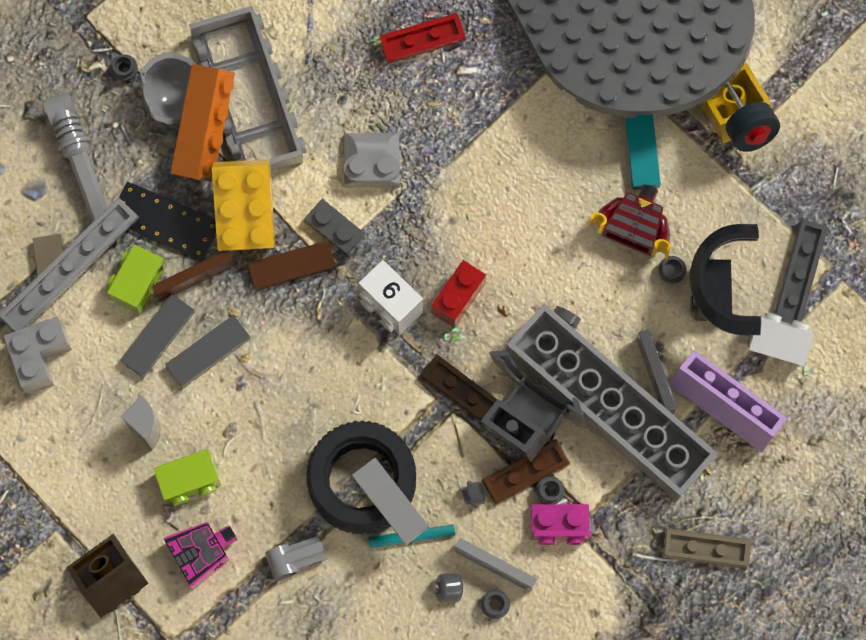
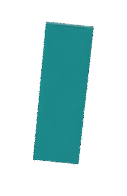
[625,114,661,190]

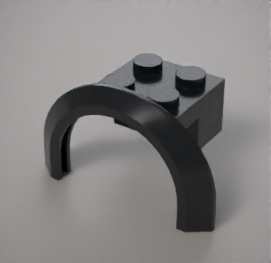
[689,224,761,336]

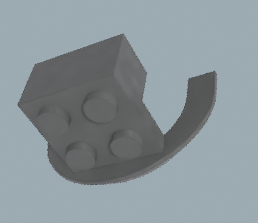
[481,350,585,462]

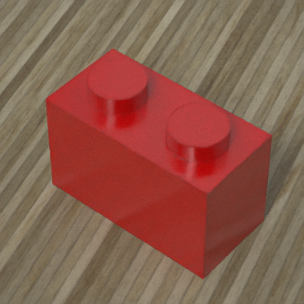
[431,260,486,328]

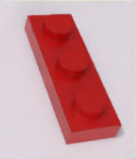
[379,13,466,64]

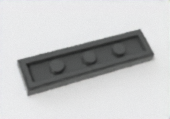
[774,219,828,324]

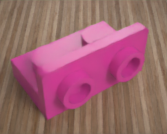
[531,504,591,545]

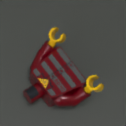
[586,184,671,259]

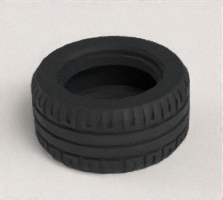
[306,420,416,535]

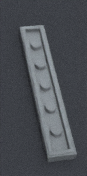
[0,197,139,332]

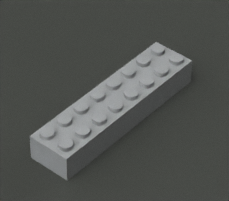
[506,303,718,501]

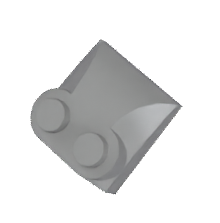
[344,133,400,188]

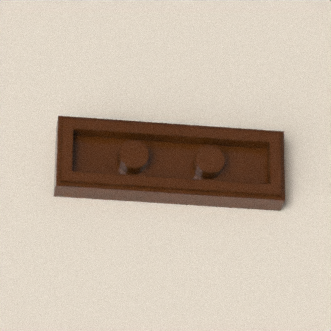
[248,240,336,291]
[152,250,235,302]
[481,439,570,506]

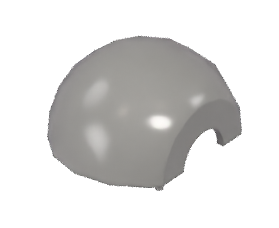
[139,52,196,124]

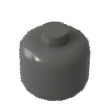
[432,574,463,603]

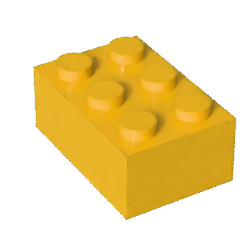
[212,159,275,251]

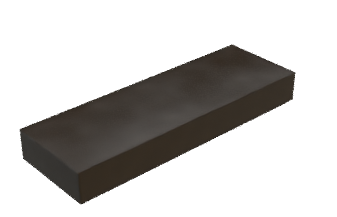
[420,354,497,425]

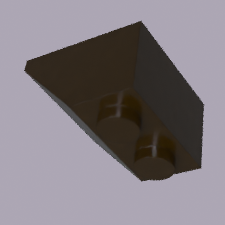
[66,533,149,618]

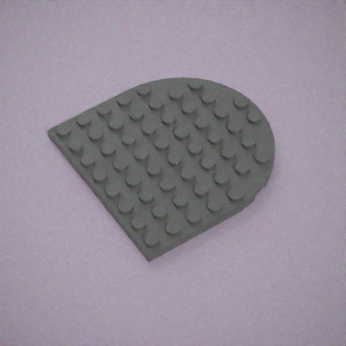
[506,0,755,118]

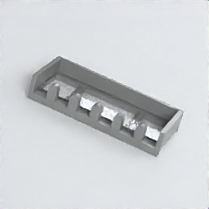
[189,6,307,171]

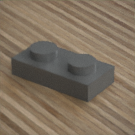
[304,198,365,256]

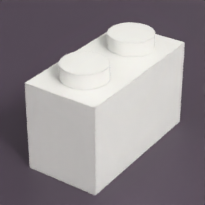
[748,312,814,366]

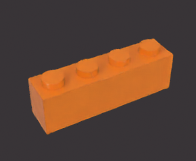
[171,64,235,182]

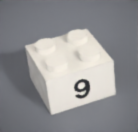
[358,260,423,336]

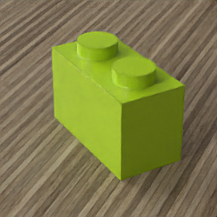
[106,244,167,314]
[153,448,221,506]

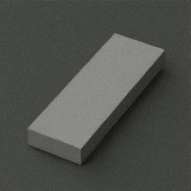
[352,458,429,545]
[455,538,537,592]

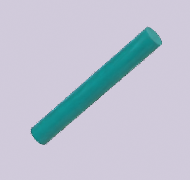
[368,524,455,549]

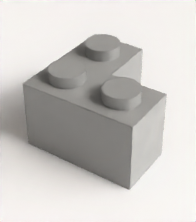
[4,316,72,395]

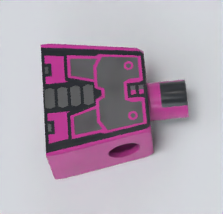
[164,522,238,590]

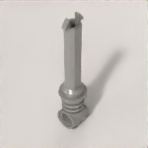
[43,91,122,243]

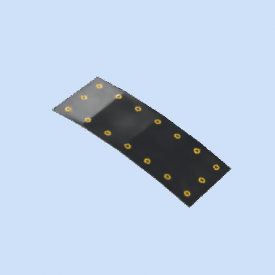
[119,182,216,262]

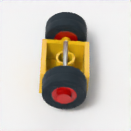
[700,63,780,152]

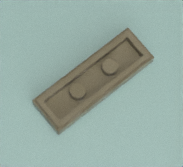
[662,528,752,569]

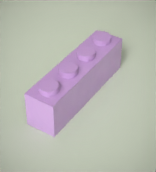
[670,350,787,453]

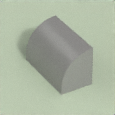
[121,396,161,450]

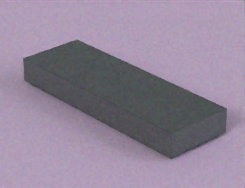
[120,294,195,378]
[165,315,251,389]
[636,329,677,414]

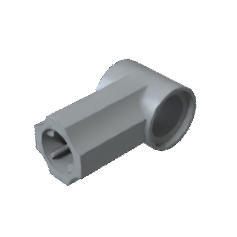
[265,536,327,581]

